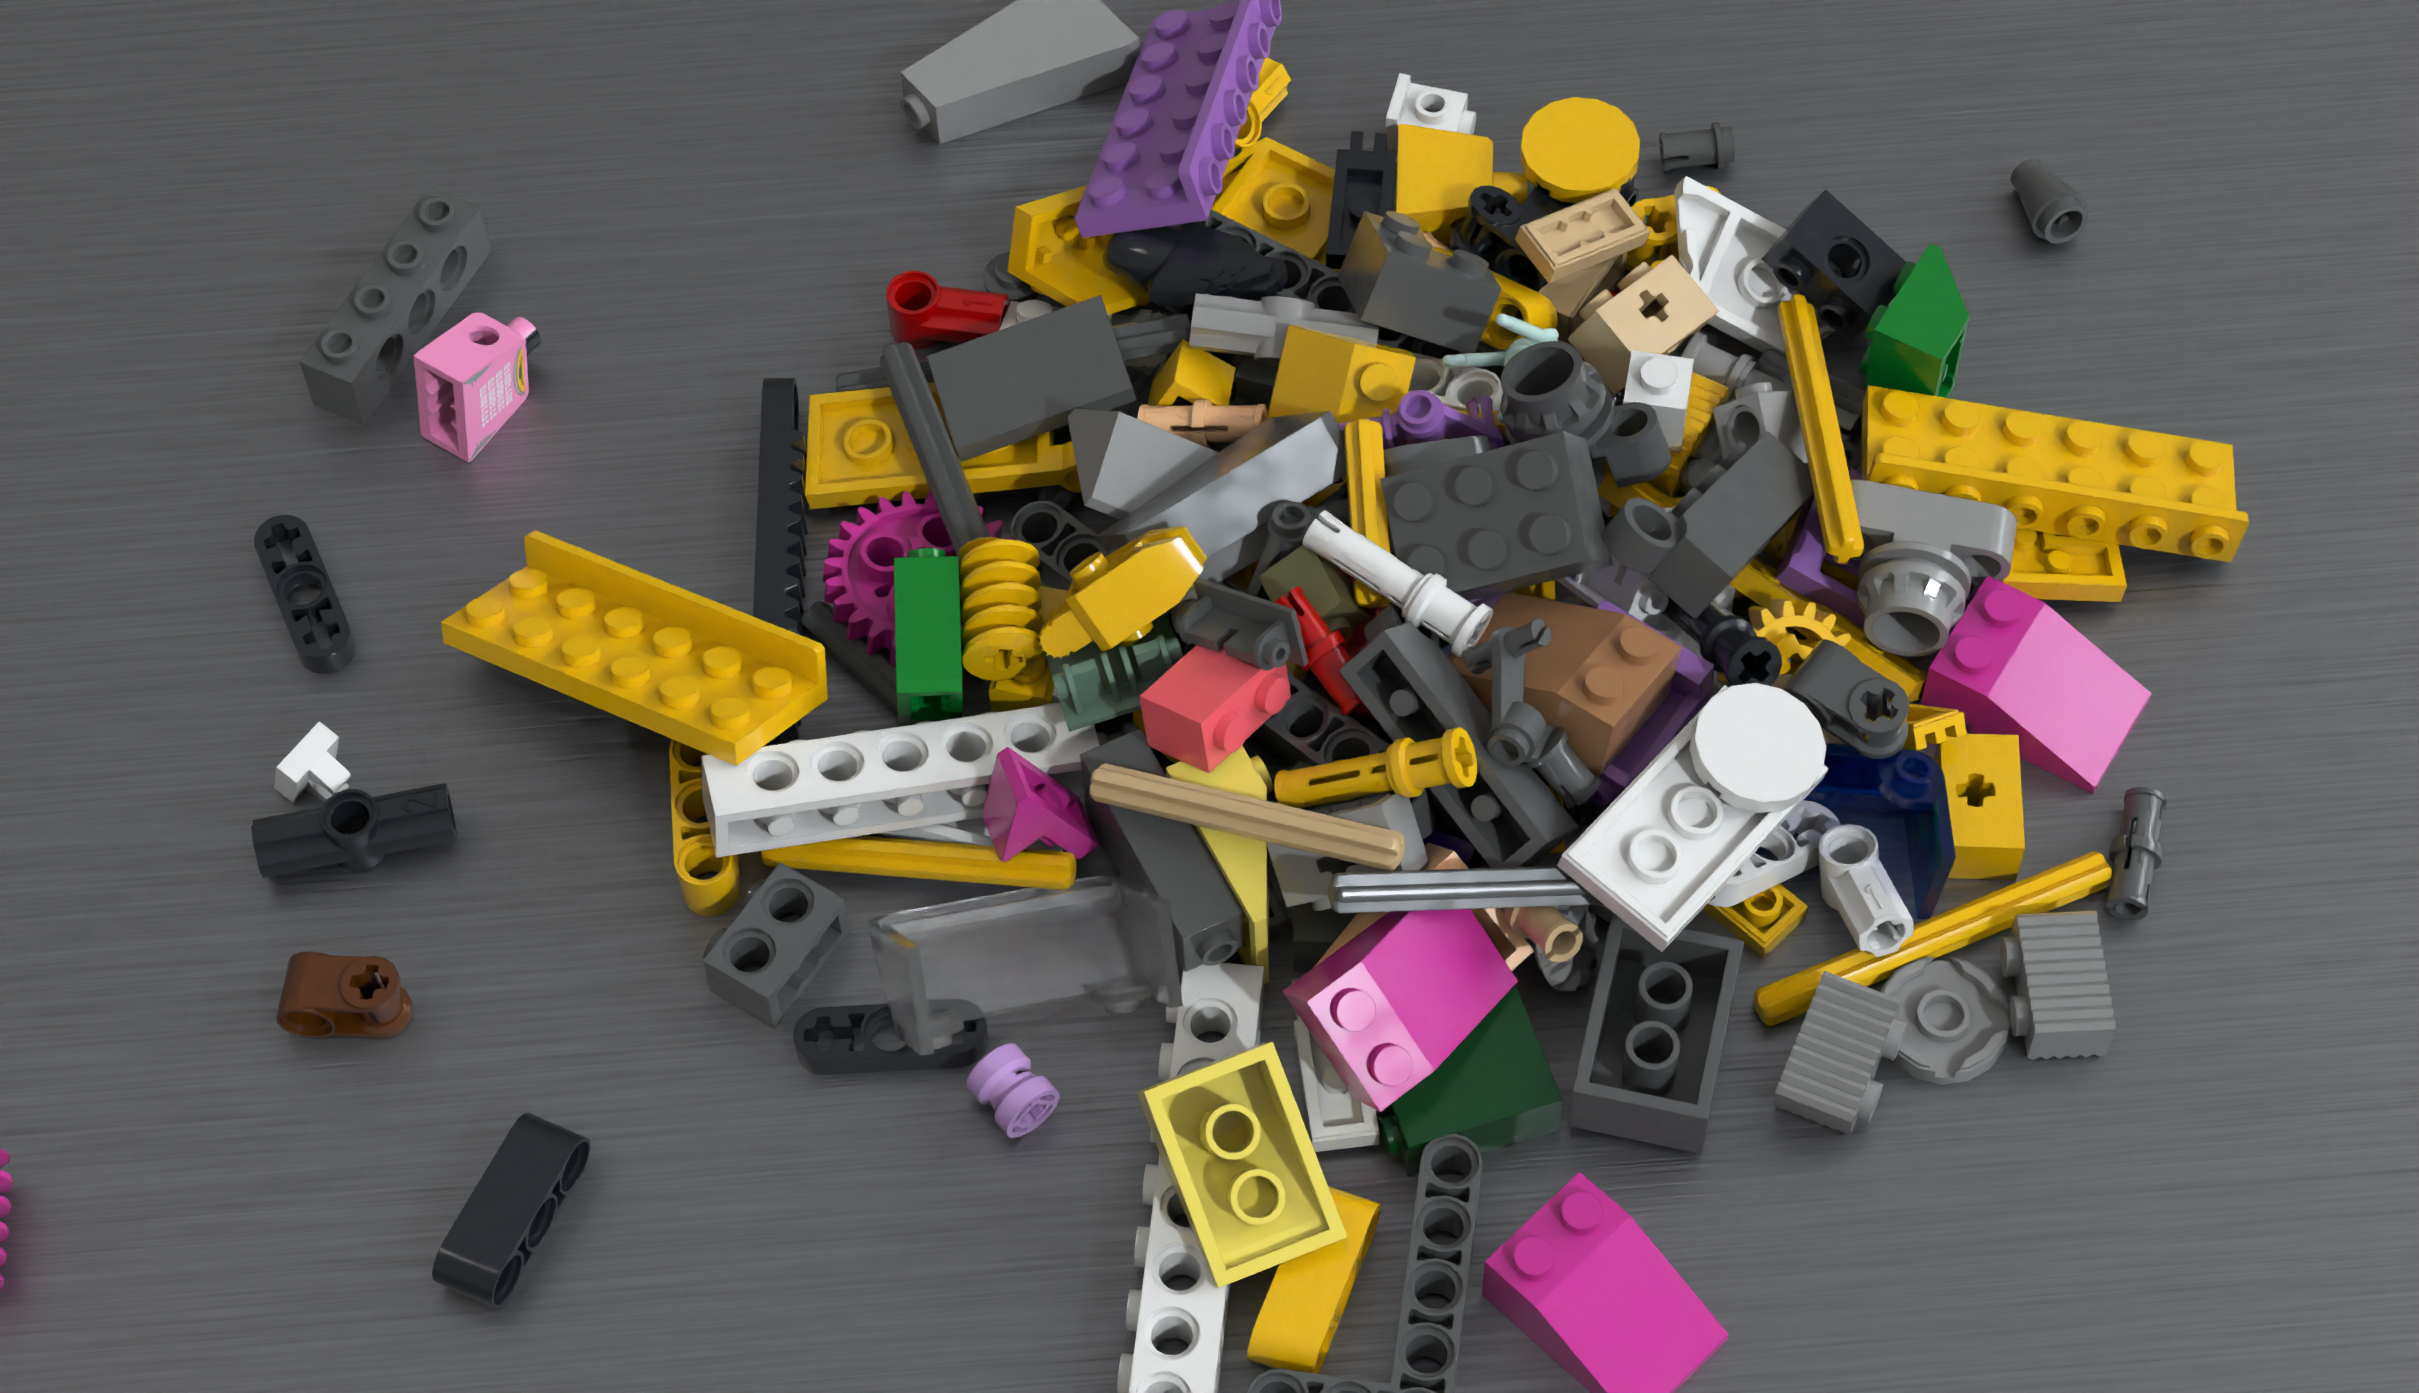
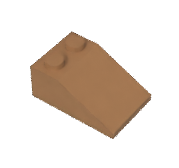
[1447,592,1682,776]

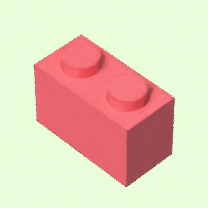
[1139,645,1291,773]

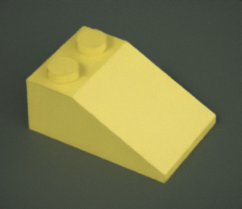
[1166,746,1273,984]
[1136,1042,1347,1288]

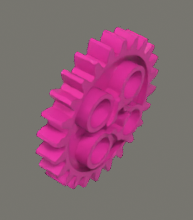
[823,491,1014,666]

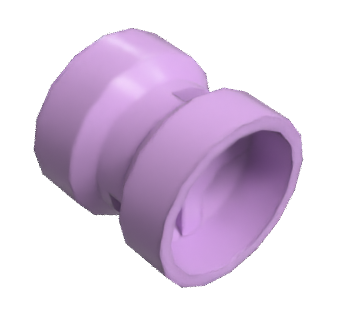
[966,1043,1060,1138]

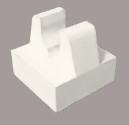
[274,721,351,804]

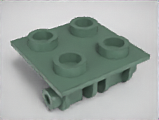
[1039,614,1183,732]

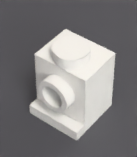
[1385,73,1476,157]

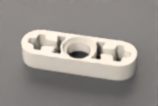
[1708,800,1840,907]

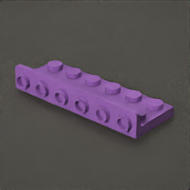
[1074,0,1282,238]

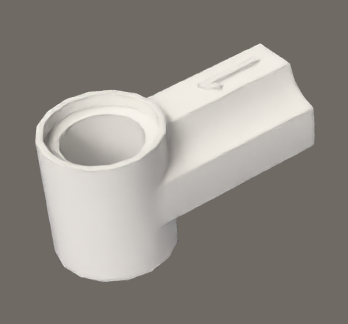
[1818,824,1914,958]

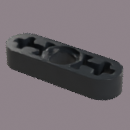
[254,515,356,674]
[793,1000,988,1075]

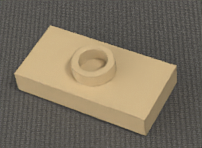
[1515,188,1650,283]

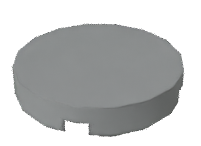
[1881,957,2009,1085]

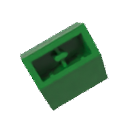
[1858,243,1970,398]

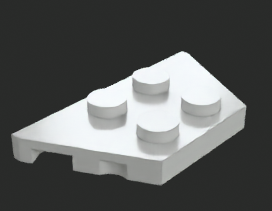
[1674,176,1842,355]

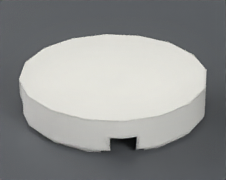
[1689,683,1826,813]

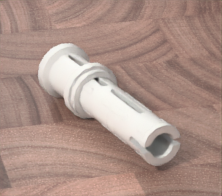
[1303,510,1493,659]

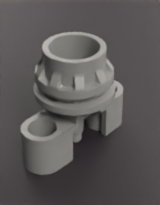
[1850,480,2017,657]

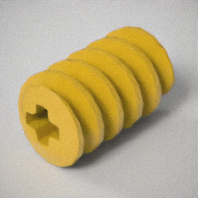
[959,537,1043,681]

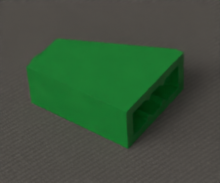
[894,548,963,723]

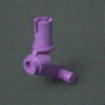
[1338,390,1504,450]

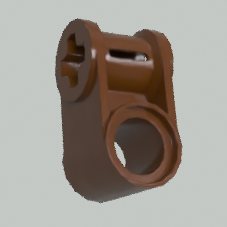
[276,951,413,1039]

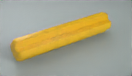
[1344,419,1391,609]

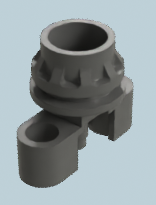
[1500,341,1672,488]

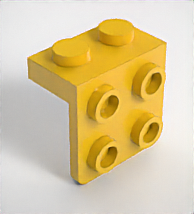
[1007,184,1150,315]

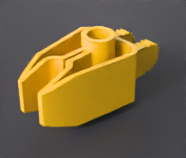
[1038,526,1207,659]

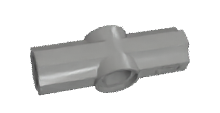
[1189,293,1379,367]

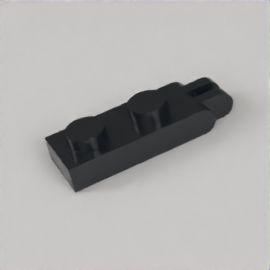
[1326,131,1397,269]

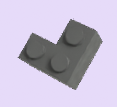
[1337,211,1502,353]

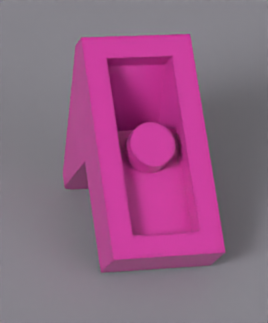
[983,747,1099,862]

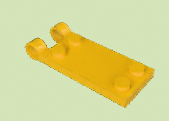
[805,382,1082,509]

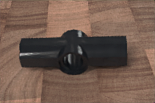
[251,783,457,878]

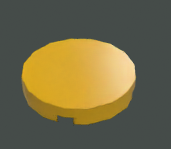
[1520,97,1640,203]

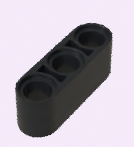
[432,1113,591,1309]

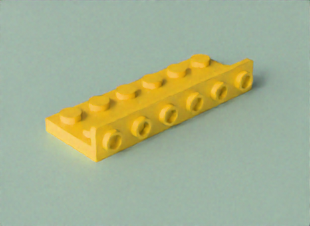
[1861,385,2249,563]
[441,530,828,766]

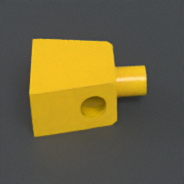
[1396,124,1528,246]

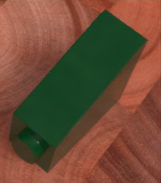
[1377,986,1563,1176]

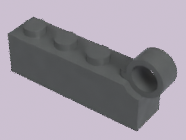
[1603,431,1814,619]
[1339,602,1579,868]

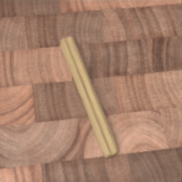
[1089,763,1406,871]

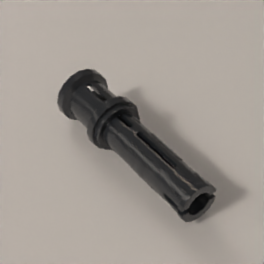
[1662,596,1782,686]

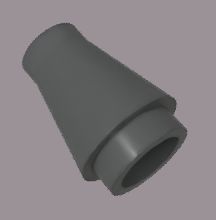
[2010,159,2088,244]

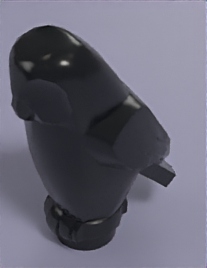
[1102,222,1288,321]

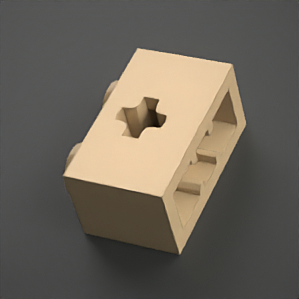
[1567,255,1719,395]

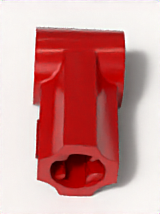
[886,270,1009,350]

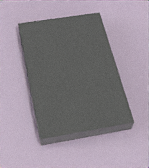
[927,295,1137,462]

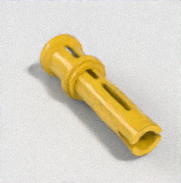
[1274,727,1477,809]

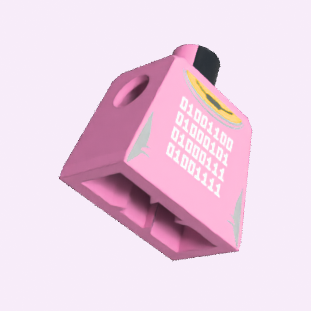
[413,313,541,463]

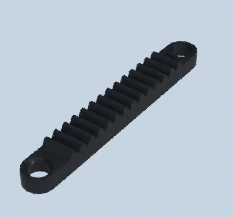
[753,378,808,747]

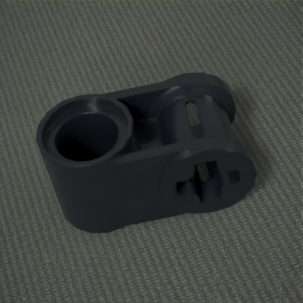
[1449,186,1548,292]

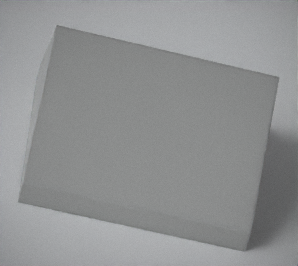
[1068,409,1219,520]

